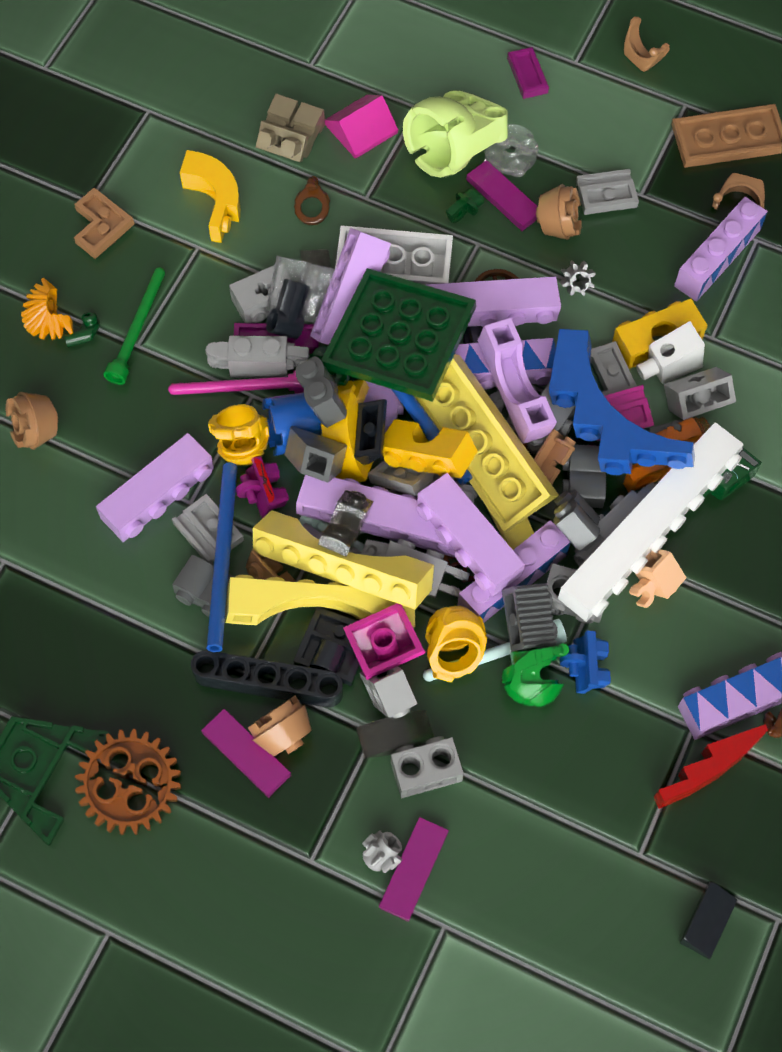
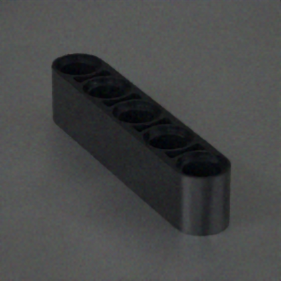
[191,650,343,707]

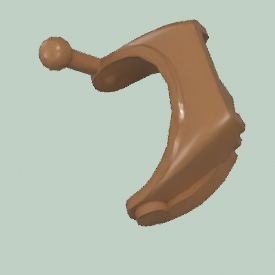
[624,16,670,72]
[712,173,765,210]

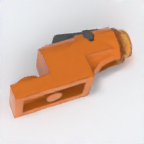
[623,417,710,493]

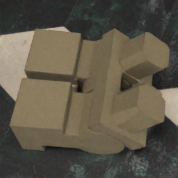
[256,94,325,162]

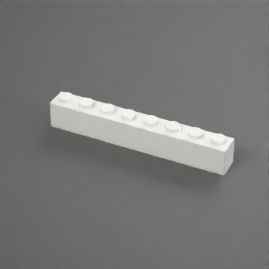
[558,422,743,622]

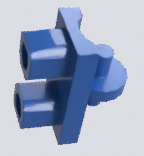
[559,630,611,694]

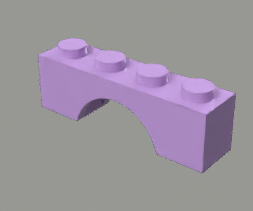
[477,318,557,444]

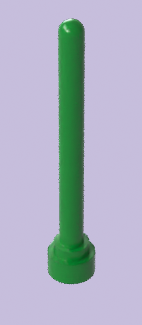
[103,267,165,385]

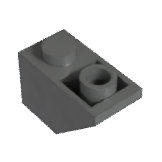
[285,426,347,483]

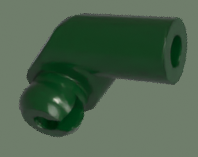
[64,312,100,348]

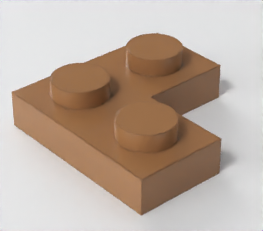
[74,188,134,259]

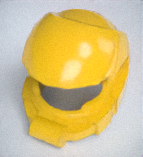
[208,404,269,466]
[425,606,487,682]

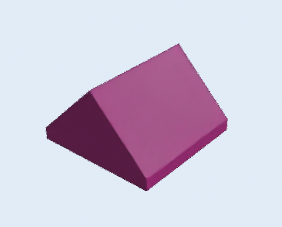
[325,95,398,159]
[343,603,425,680]

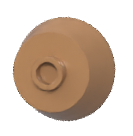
[536,184,582,240]
[6,392,58,450]
[248,696,312,757]

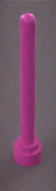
[168,370,304,395]

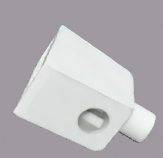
[636,321,705,384]

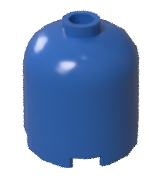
[262,392,322,456]

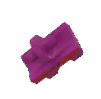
[236,456,289,518]

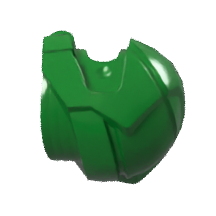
[502,643,569,707]

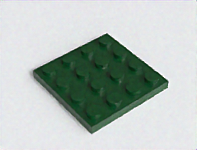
[321,268,476,402]

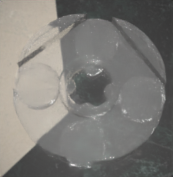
[484,124,538,177]

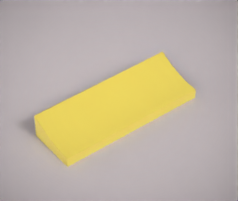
[415,354,559,532]

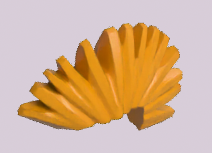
[21,278,73,340]

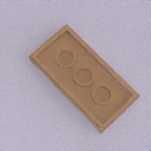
[671,104,782,168]

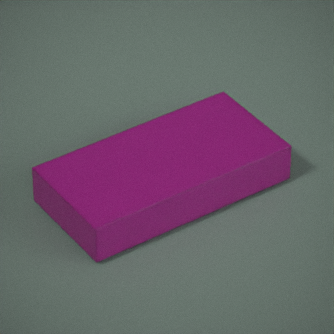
[507,47,549,99]

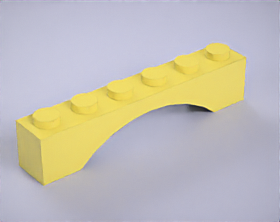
[253,510,434,610]
[225,575,415,629]

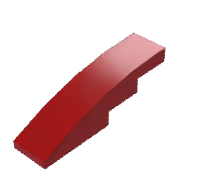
[654,724,768,809]

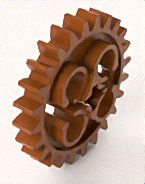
[75,729,181,835]

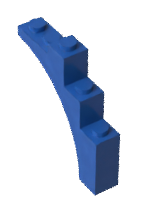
[549,329,695,475]

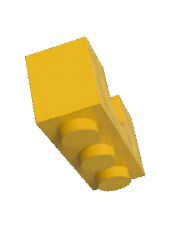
[612,299,708,369]
[383,419,478,479]

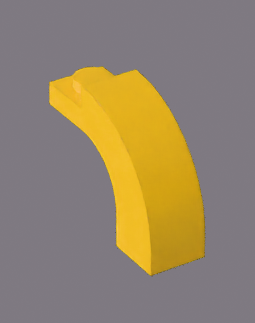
[180,150,241,243]
[321,380,373,482]

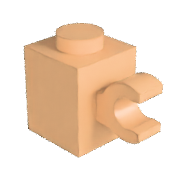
[629,549,686,608]

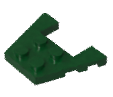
[0,716,112,846]

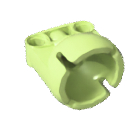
[403,91,508,178]

